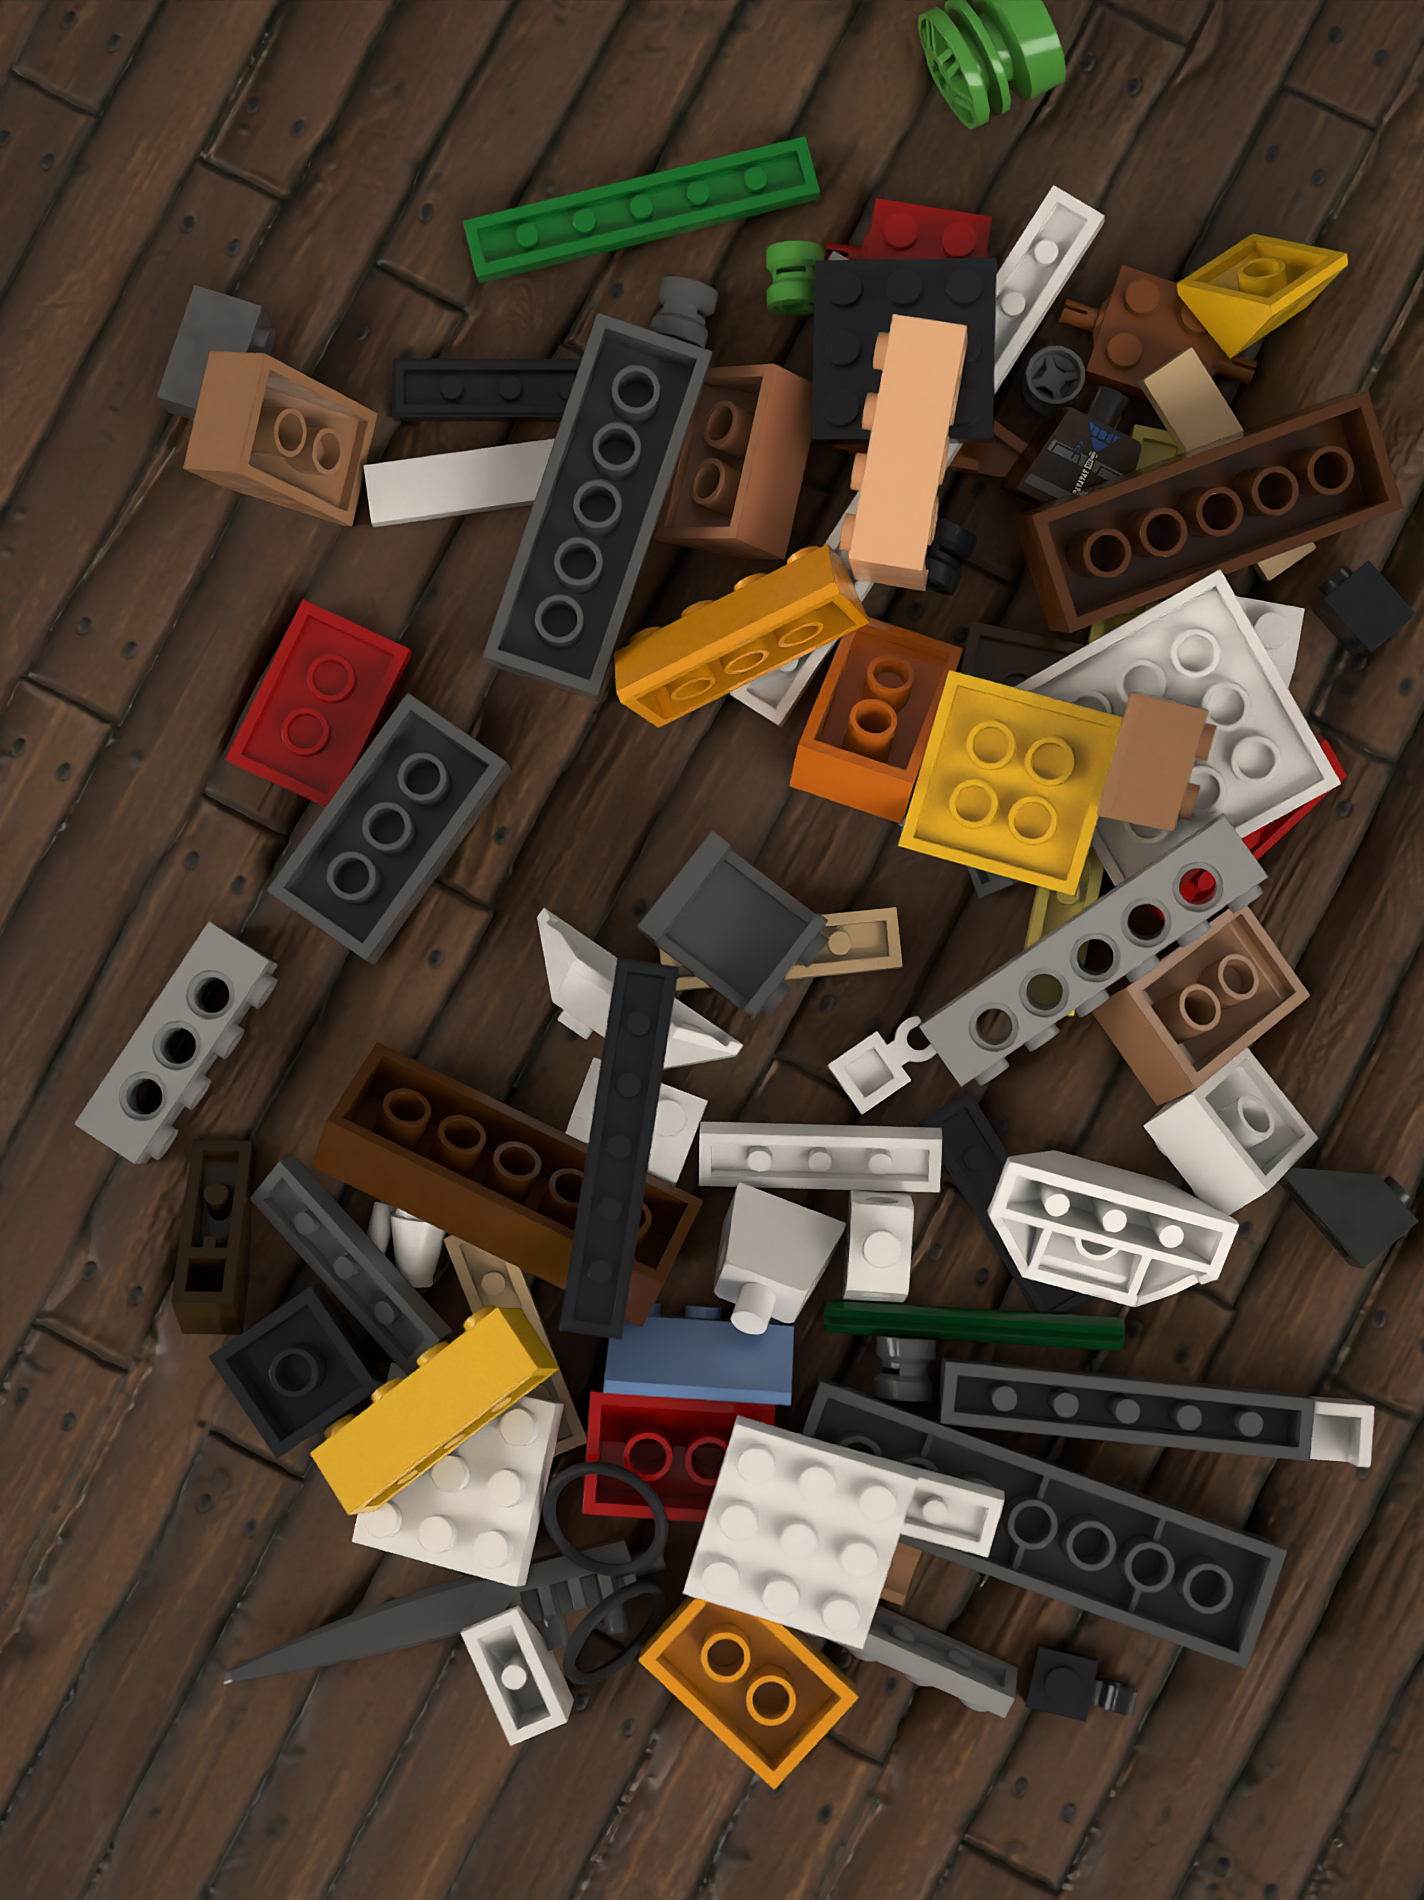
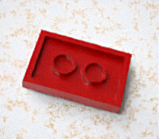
[225,599,412,808]

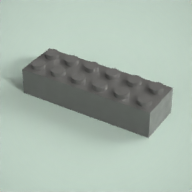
[482,312,712,702]

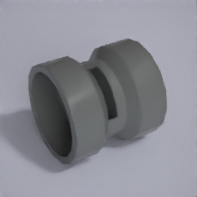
[649,276,719,349]
[1020,346,1085,419]
[873,1335,937,1402]

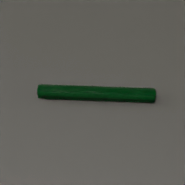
[823,1300,1125,1351]

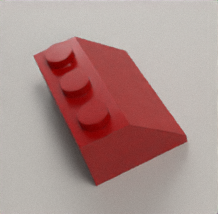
[582,1389,776,1522]

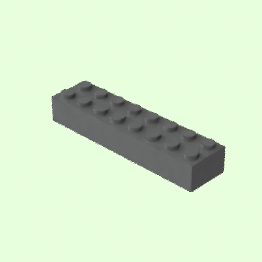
[798,1376,1287,1669]

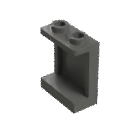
[637,831,829,1020]

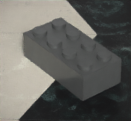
[266,693,512,965]

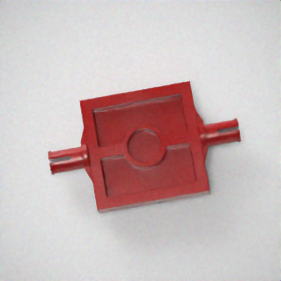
[824,198,1000,273]

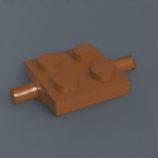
[1059,265,1257,401]

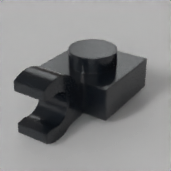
[1025,1643,1138,1722]

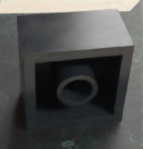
[208,1283,387,1459]

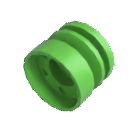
[918,0,1066,129]

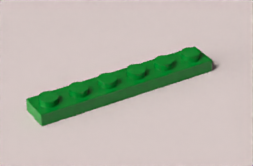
[463,136,820,284]

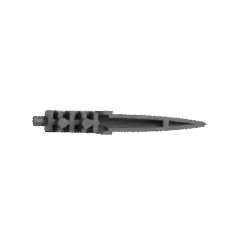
[224,1536,667,1684]

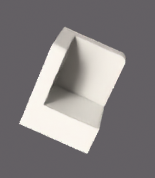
[1308,1396,1374,1467]

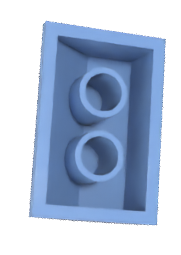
[604,1302,794,1405]

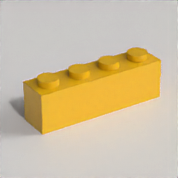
[310,1305,560,1515]

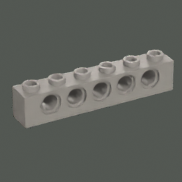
[919,813,1268,1087]

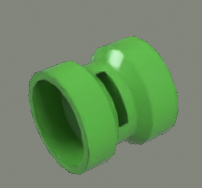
[766,240,824,316]

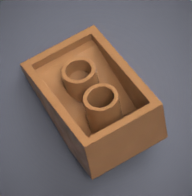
[183,351,378,526]
[1091,905,1310,1106]

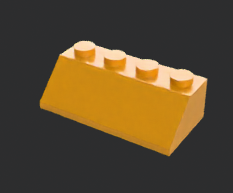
[614,544,870,728]

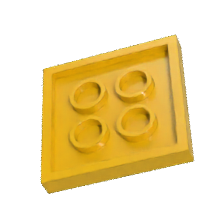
[898,670,1123,897]

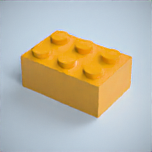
[638,1595,859,1790]

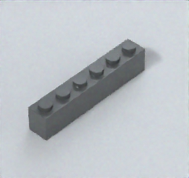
[935,1356,1315,1461]

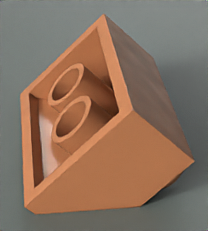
[654,364,813,560]

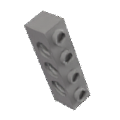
[74,921,278,1164]

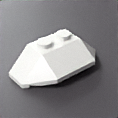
[537,908,743,1070]
[988,1150,1239,1307]

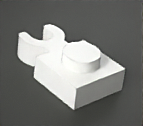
[827,1016,937,1115]

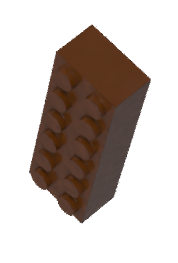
[1012,391,1403,633]
[312,1042,703,1327]

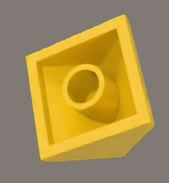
[1177,233,1348,359]

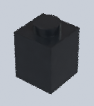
[1312,560,1416,663]

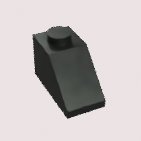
[1278,1167,1418,1269]

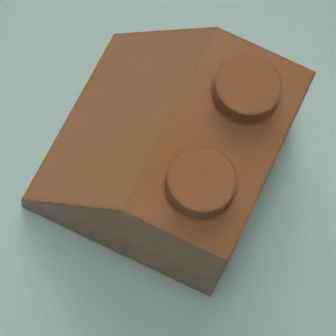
[1097,691,1217,831]

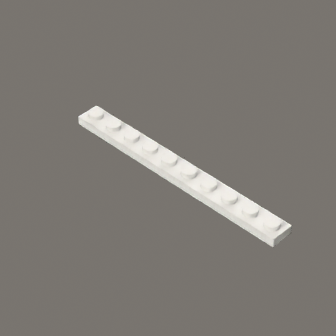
[730,185,1105,728]

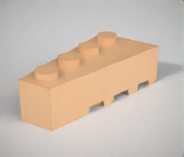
[840,314,968,591]

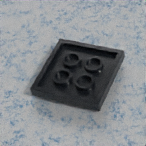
[811,258,997,444]

